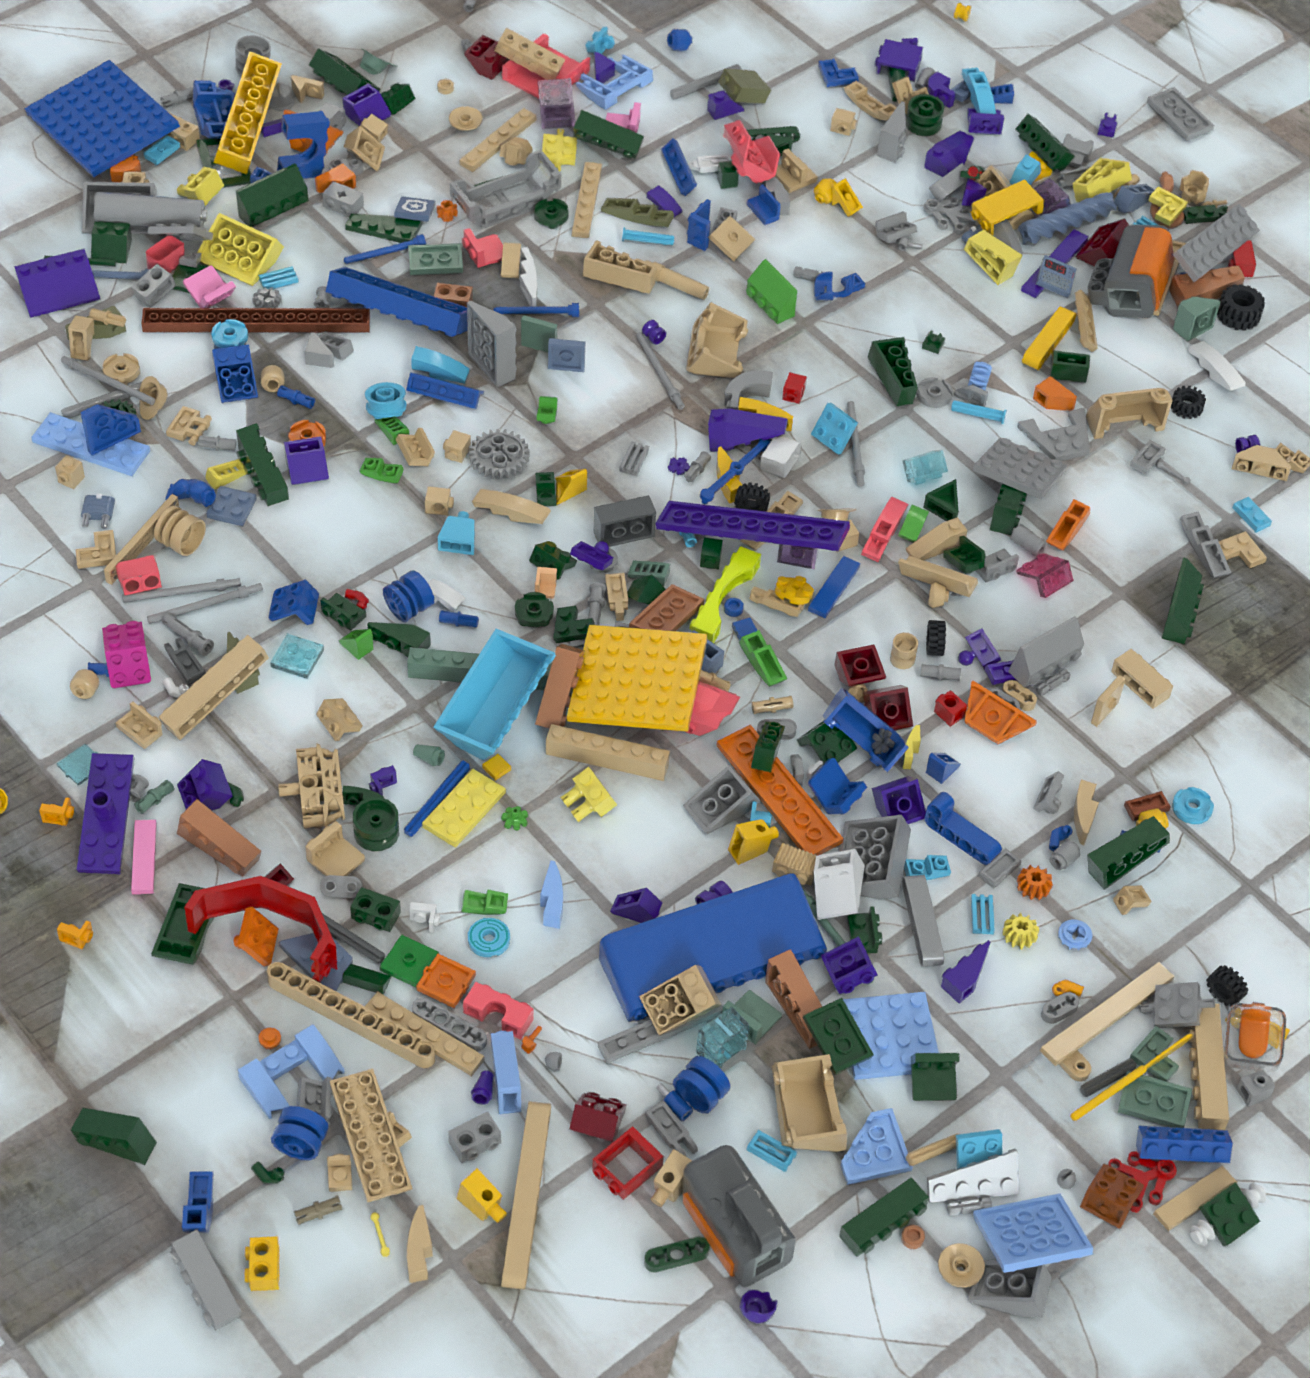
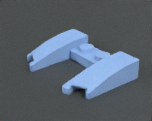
[576,55,653,110]
[238,1024,345,1119]

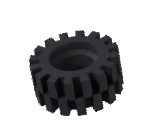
[1171,385,1206,419]
[734,482,770,512]
[926,620,946,656]
[1206,965,1249,1007]

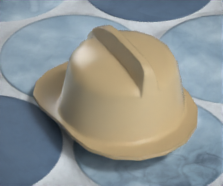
[139,376,167,420]
[818,508,856,521]

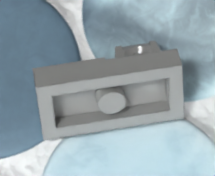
[1034,771,1064,814]

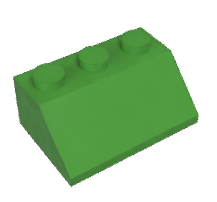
[746,259,798,324]

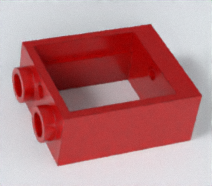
[592,1126,664,1200]

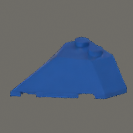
[193,80,236,138]

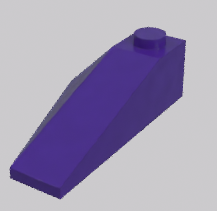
[924,130,974,177]
[708,409,788,452]

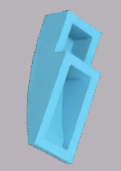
[411,346,470,384]

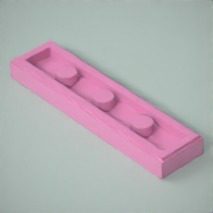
[131,820,157,895]

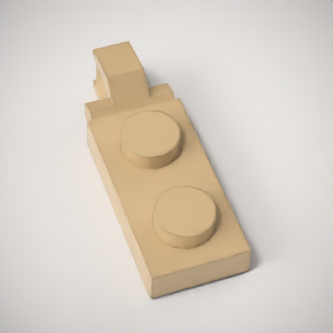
[605,573,628,621]
[749,586,805,617]

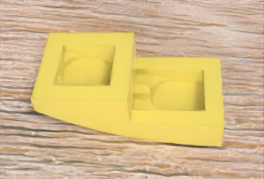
[903,725,921,769]

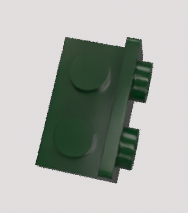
[320,593,367,631]
[847,906,882,954]

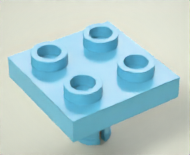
[811,403,858,454]
[956,1129,1003,1169]

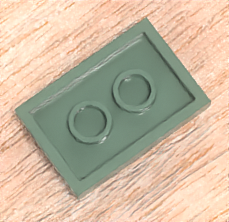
[408,243,463,275]
[1118,1071,1192,1128]

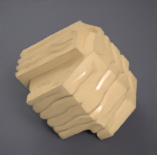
[499,137,533,166]
[1179,170,1209,205]

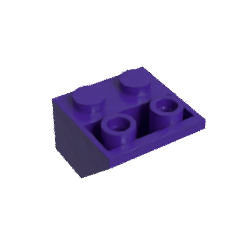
[342,84,391,126]
[284,436,329,485]
[177,759,233,811]

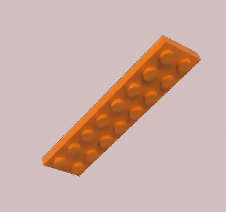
[717,724,844,856]

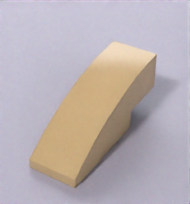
[1074,779,1099,845]
[407,1205,433,1283]

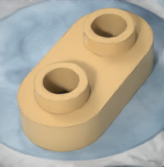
[1059,1050,1091,1081]

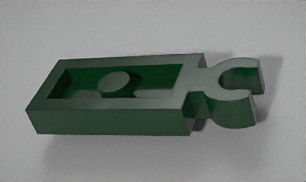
[1183,205,1228,224]

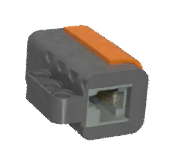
[1088,224,1174,318]
[682,1145,796,1287]

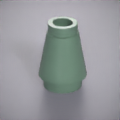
[413,744,445,766]

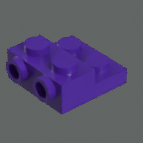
[820,936,878,995]

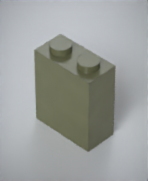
[718,68,771,104]

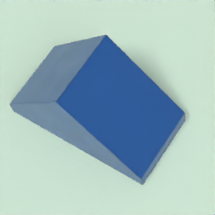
[926,753,961,784]

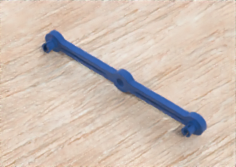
[699,439,772,505]

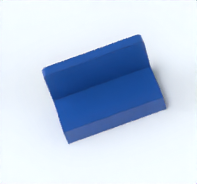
[747,184,781,225]

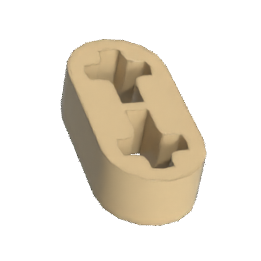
[1002,680,1037,711]

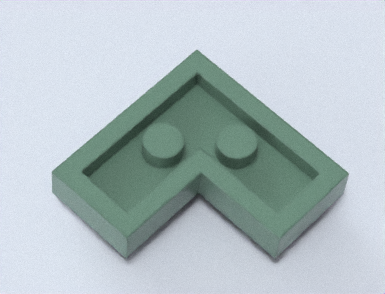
[1130,1026,1179,1082]

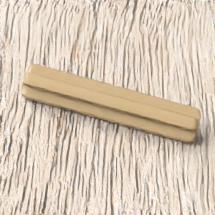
[905,1133,960,1166]

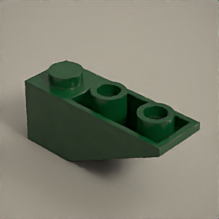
[367,622,431,657]
[751,721,785,773]

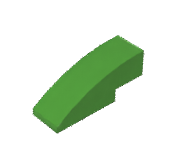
[739,630,788,687]

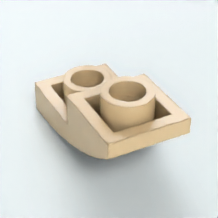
[501,243,521,278]
[1276,442,1310,473]

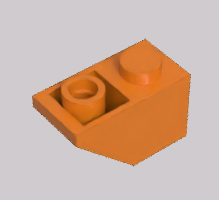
[315,163,356,193]
[1033,376,1077,411]

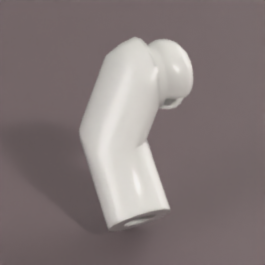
[163,677,189,698]

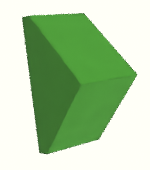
[338,629,374,660]

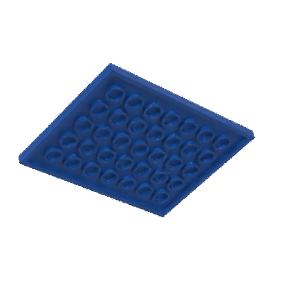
[24,60,180,178]

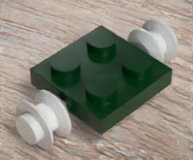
[1190,1182,1266,1246]

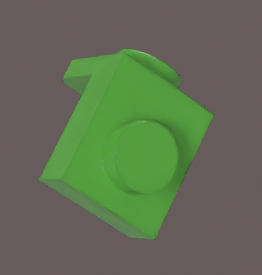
[537,396,558,424]

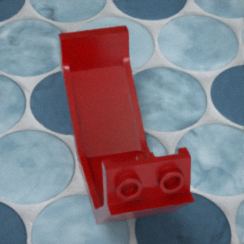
[185,876,337,983]

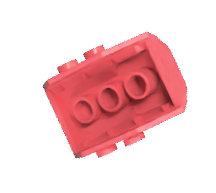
[723,120,780,184]
[685,681,740,736]

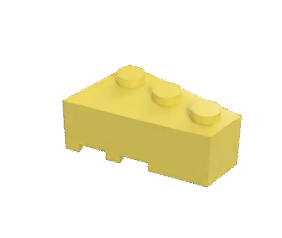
[1072,158,1132,202]

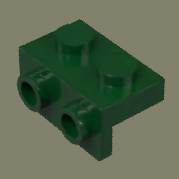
[381,83,415,115]
[943,535,986,574]
[529,541,577,580]

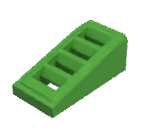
[375,417,409,445]

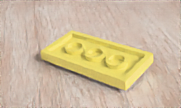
[422,769,506,848]

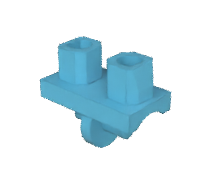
[585,27,615,55]

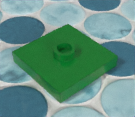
[380,934,439,987]

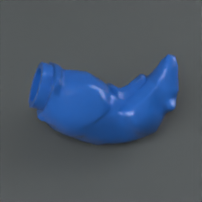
[165,479,216,507]

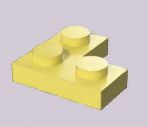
[1148,186,1188,226]

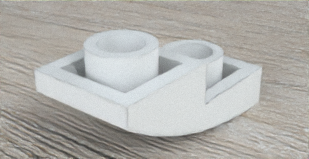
[428,579,466,612]

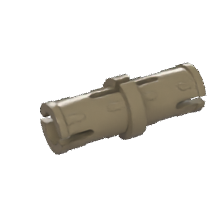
[294,1196,343,1225]

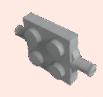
[1140,982,1215,1028]

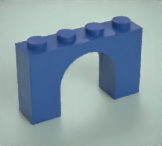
[277,111,330,179]

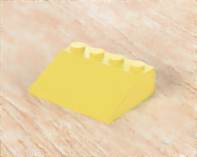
[197,213,284,286]

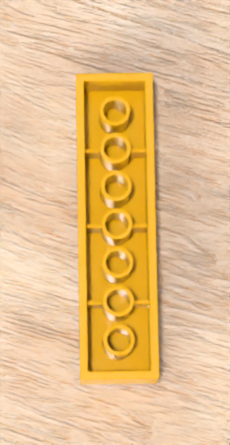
[214,52,282,174]

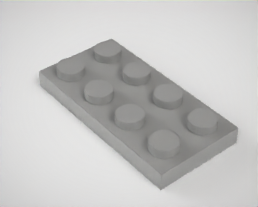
[1147,87,1214,141]

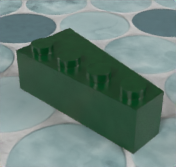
[236,423,289,506]

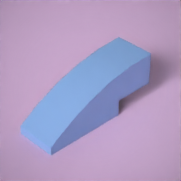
[540,860,563,929]

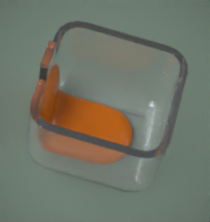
[1223,1002,1286,1072]

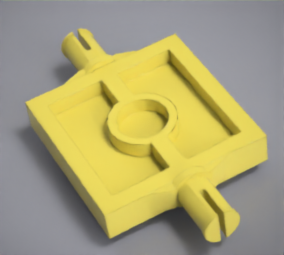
[542,128,577,172]

